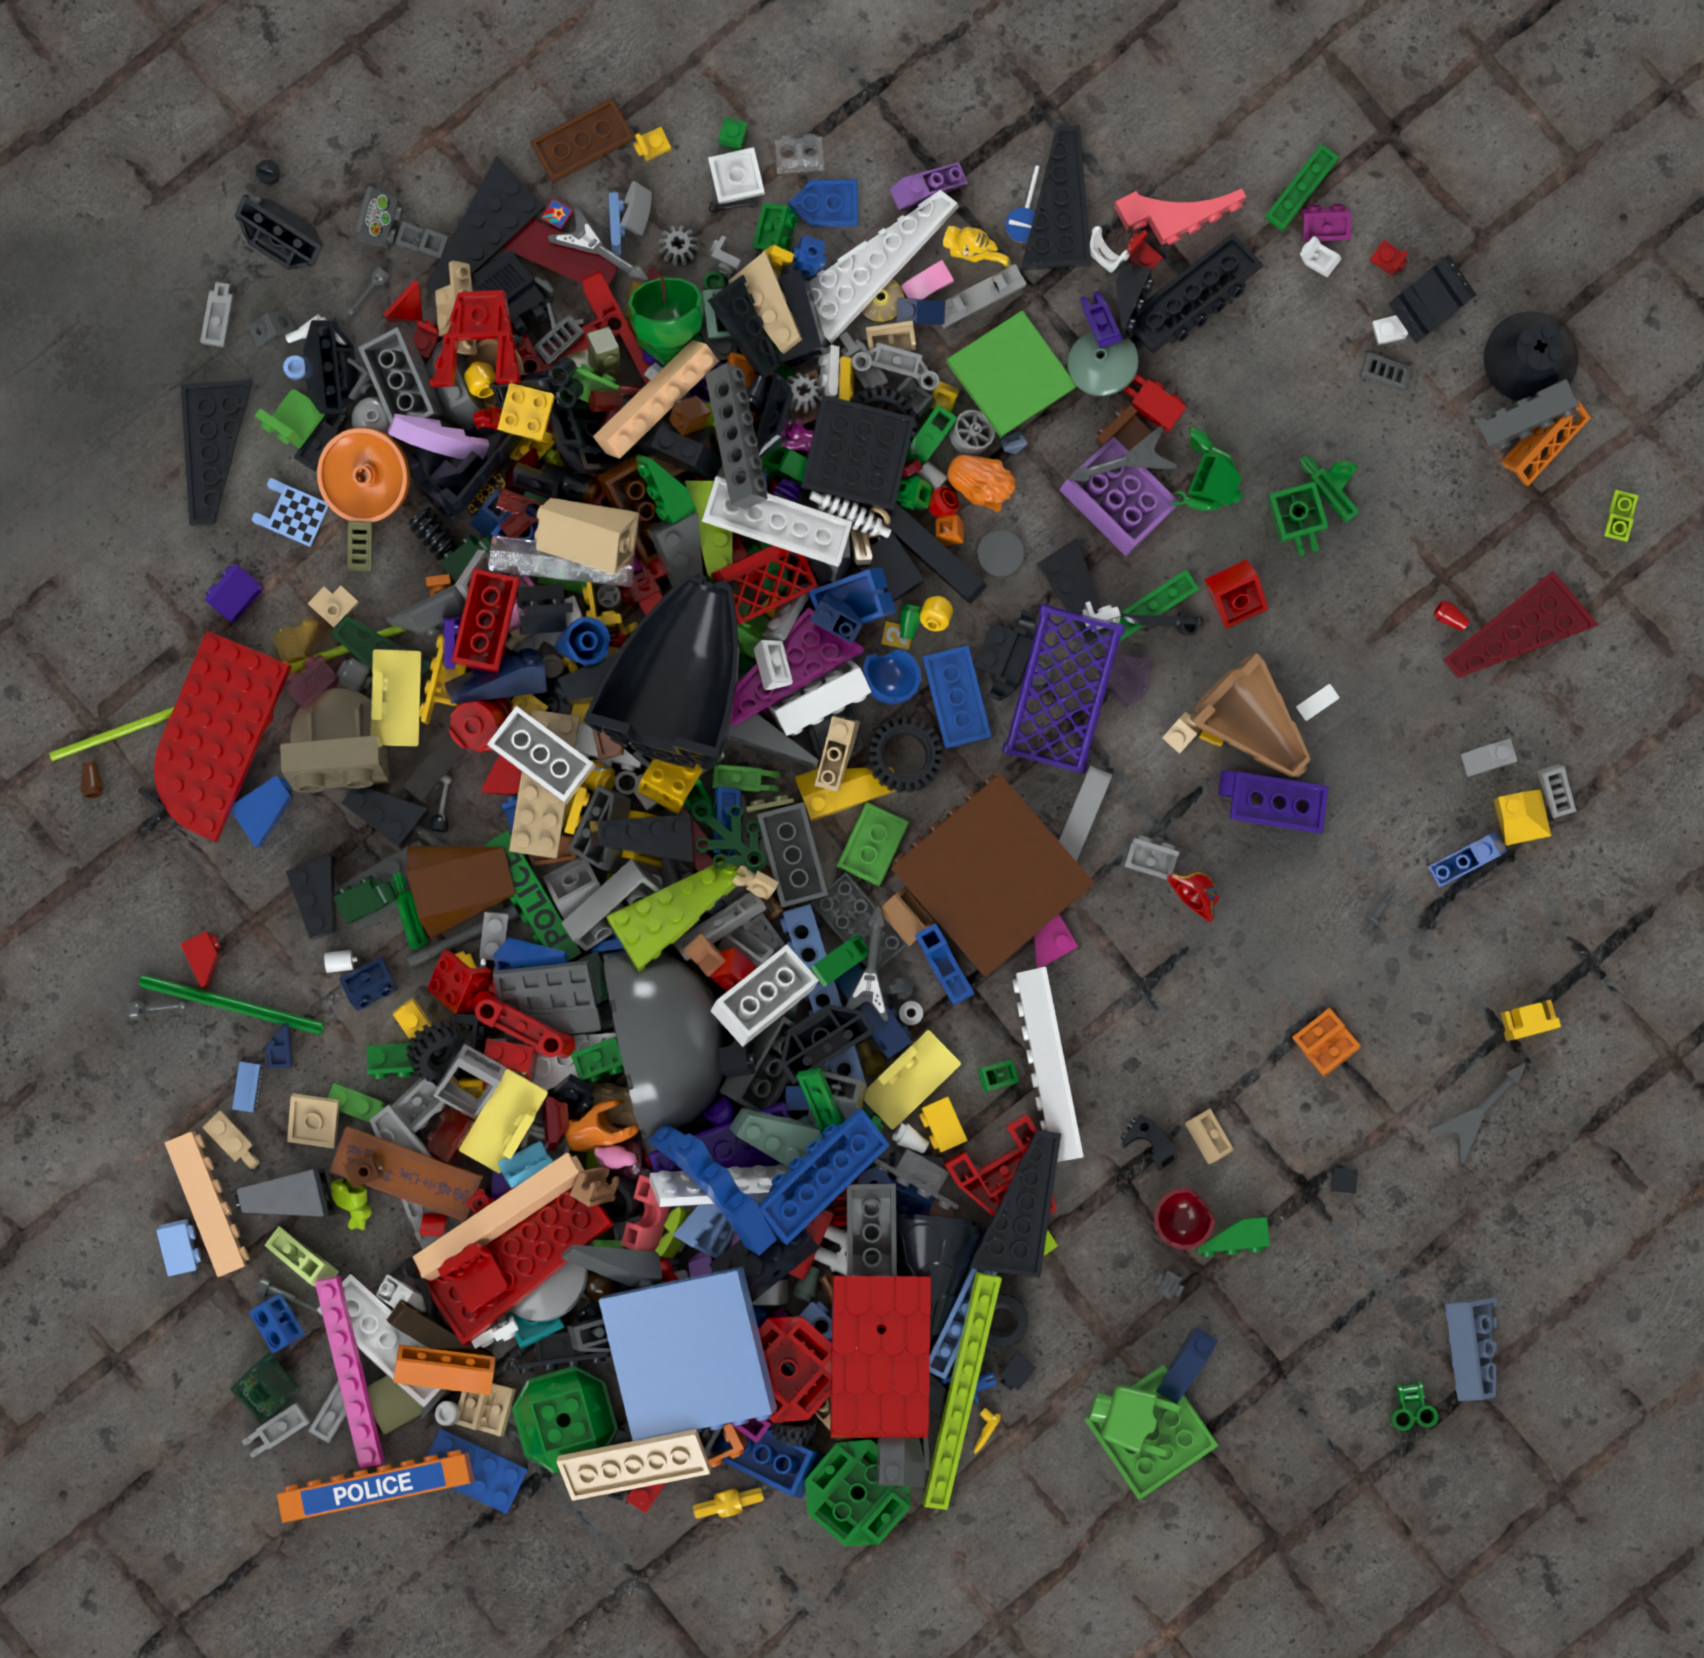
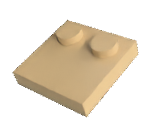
[287,1093,340,1149]

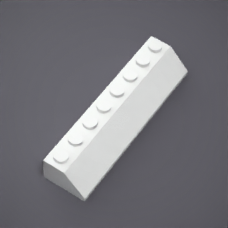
[1012,967,1084,1162]

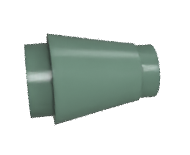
[792,1266,820,1303]

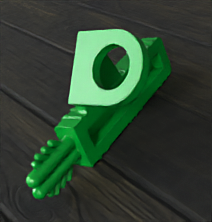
[1299,455,1359,523]
[392,872,427,950]

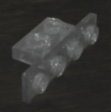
[873,1148,959,1212]

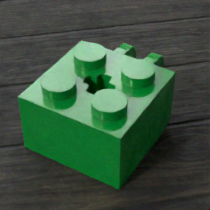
[1266,482,1328,557]

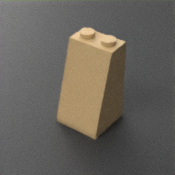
[535,498,639,575]

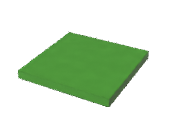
[946,310,1077,438]
[1084,1364,1219,1500]

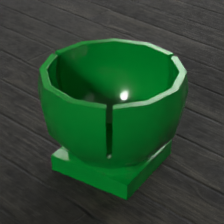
[628,277,705,366]

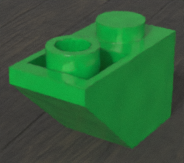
[763,447,807,485]

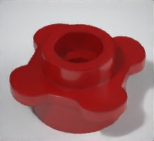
[466,1189,495,1214]

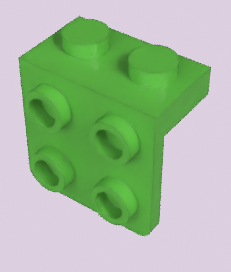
[255,389,325,449]

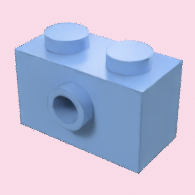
[156,1219,202,1276]

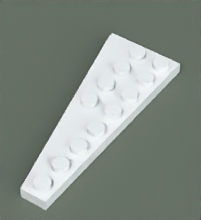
[809,190,959,344]

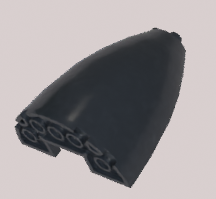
[583,575,740,770]

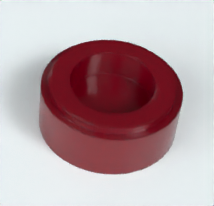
[902,459,923,477]

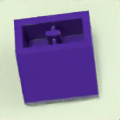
[204,564,264,624]

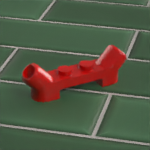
[472,991,575,1059]

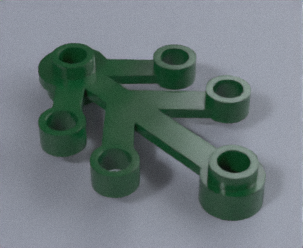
[692,801,766,872]

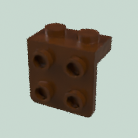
[1095,404,1160,451]

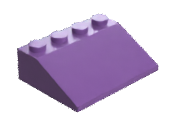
[1060,436,1180,556]

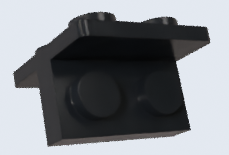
[517,584,573,635]

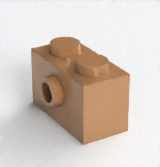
[880,886,937,946]

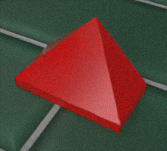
[383,280,422,323]

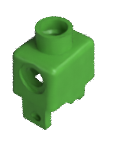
[1089,1384,1181,1457]

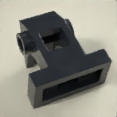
[1120,1114,1178,1171]

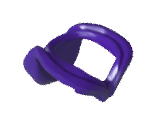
[702,1095,738,1126]

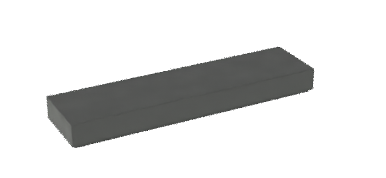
[505,1005,602,1042]

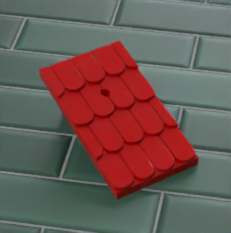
[830,1276,931,1438]

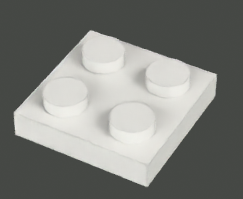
[708,147,765,205]

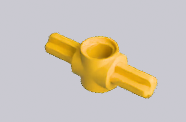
[693,1487,764,1519]

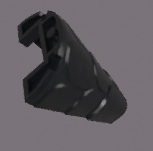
[405,423,523,520]
[896,1213,983,1340]

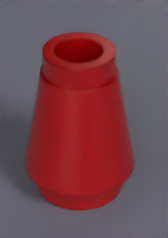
[1433,600,1470,631]

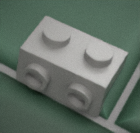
[710,236,742,279]
[1124,836,1180,880]
[392,1078,446,1133]

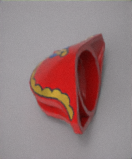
[1166,871,1220,922]

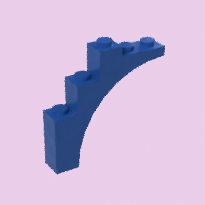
[648,1124,777,1255]

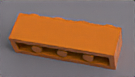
[393,1345,496,1395]

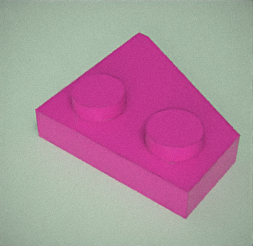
[1034,914,1078,968]

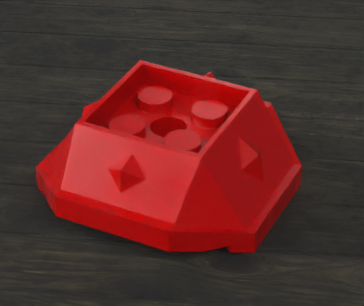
[758,1316,832,1423]

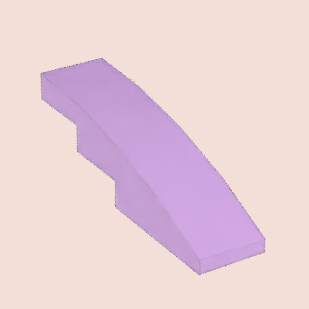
[388,414,489,460]

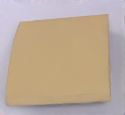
[456,1383,516,1436]

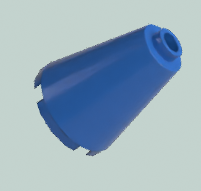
[555,617,611,665]

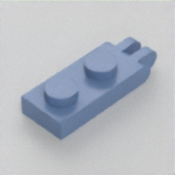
[609,192,625,257]

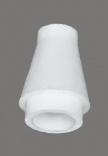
[892,1123,929,1154]

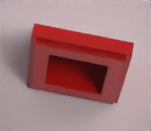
[419,1213,447,1237]

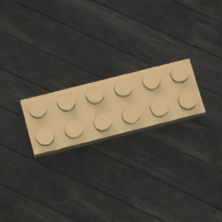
[509,710,580,859]
[556,1429,711,1501]

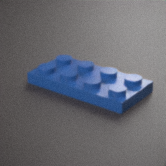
[922,645,991,749]
[427,1428,528,1514]

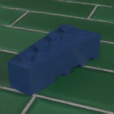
[834,964,913,1060]

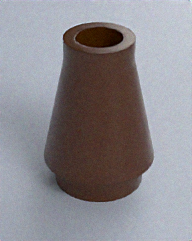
[80,762,104,798]

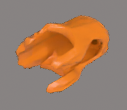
[947,454,1016,512]
[564,1099,639,1152]

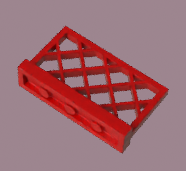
[710,545,818,625]

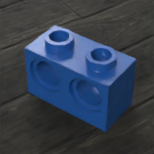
[249,1293,305,1354]

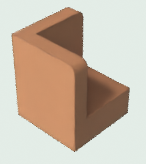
[683,934,726,977]

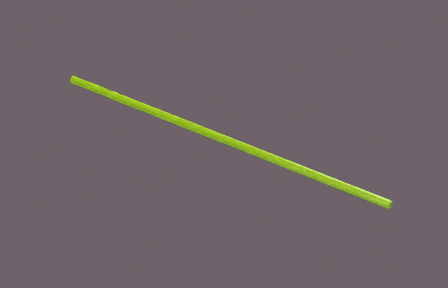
[49,626,406,761]

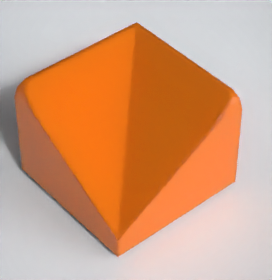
[935,514,964,547]

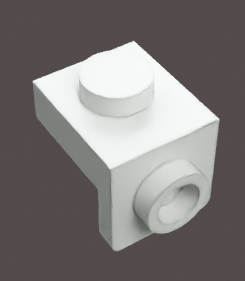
[1300,236,1341,277]

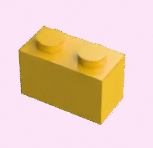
[919,1097,967,1152]

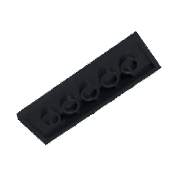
[1132,233,1263,353]

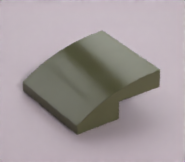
[367,1375,422,1436]

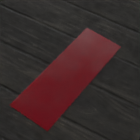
[502,219,618,286]

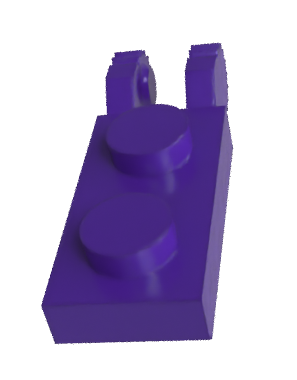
[1079,291,1122,348]

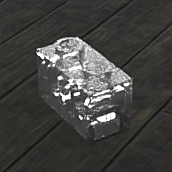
[775,134,824,174]

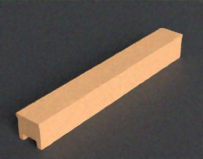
[413,1152,584,1281]

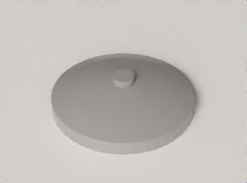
[510,1262,588,1322]

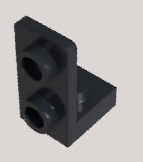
[452,1013,491,1055]

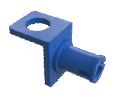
[939,1371,997,1404]

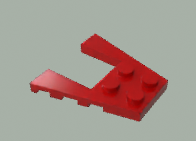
[429,290,521,388]

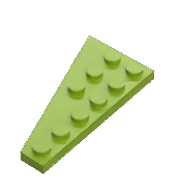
[607,855,743,972]

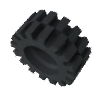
[771,1413,817,1447]

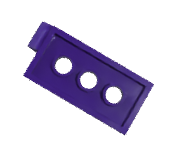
[1218,771,1329,834]

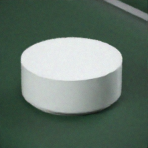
[435,1401,460,1426]

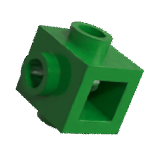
[896,475,934,511]

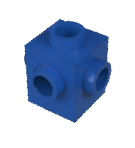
[792,235,826,276]

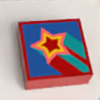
[541,198,574,232]

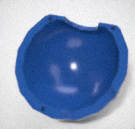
[862,649,922,705]

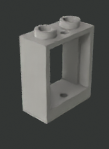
[433,1044,507,1119]

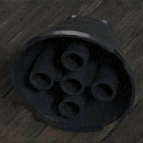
[1483,311,1578,403]

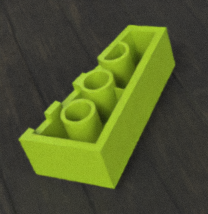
[685,481,733,580]

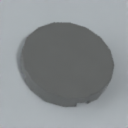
[977,530,1024,577]

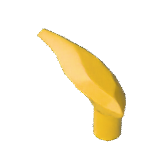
[973,1408,1000,1454]

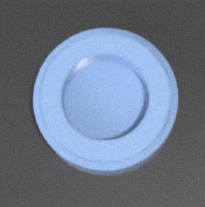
[283,355,306,380]

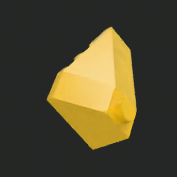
[795,767,897,822]

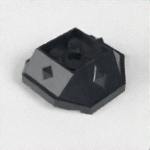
[549,395,639,474]

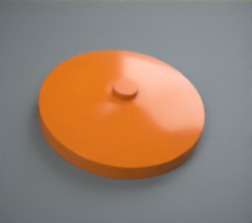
[317,428,410,522]

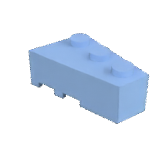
[673,1204,735,1258]

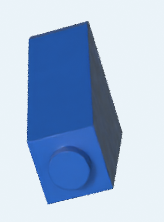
[231,775,293,849]

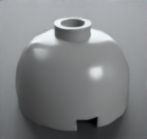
[351,396,393,438]

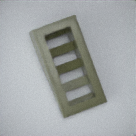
[347,522,374,572]

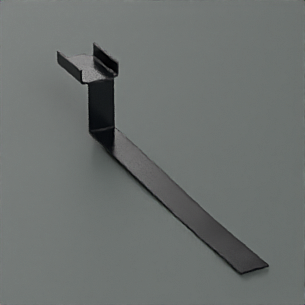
[401,1257,439,1321]

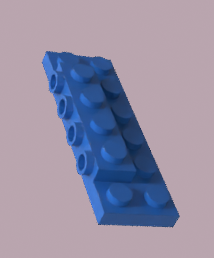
[757,1108,890,1245]

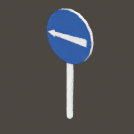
[1005,165,1039,243]

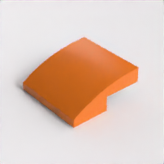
[1292,1008,1361,1077]

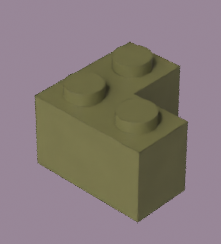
[566,327,621,379]

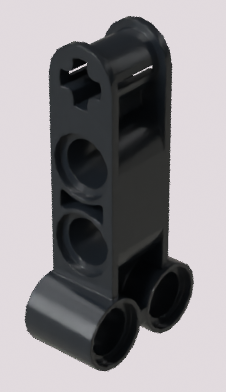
[488,357,584,409]

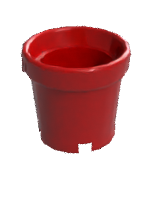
[449,698,513,753]

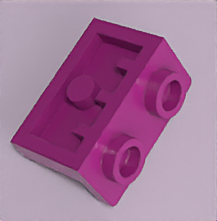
[1301,204,1351,242]

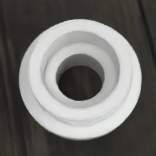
[899,1001,923,1025]

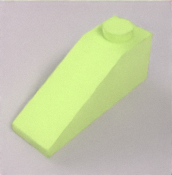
[264,1226,339,1287]

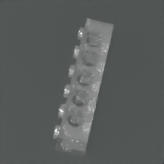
[488,536,635,587]

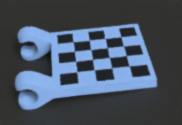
[252,478,329,547]

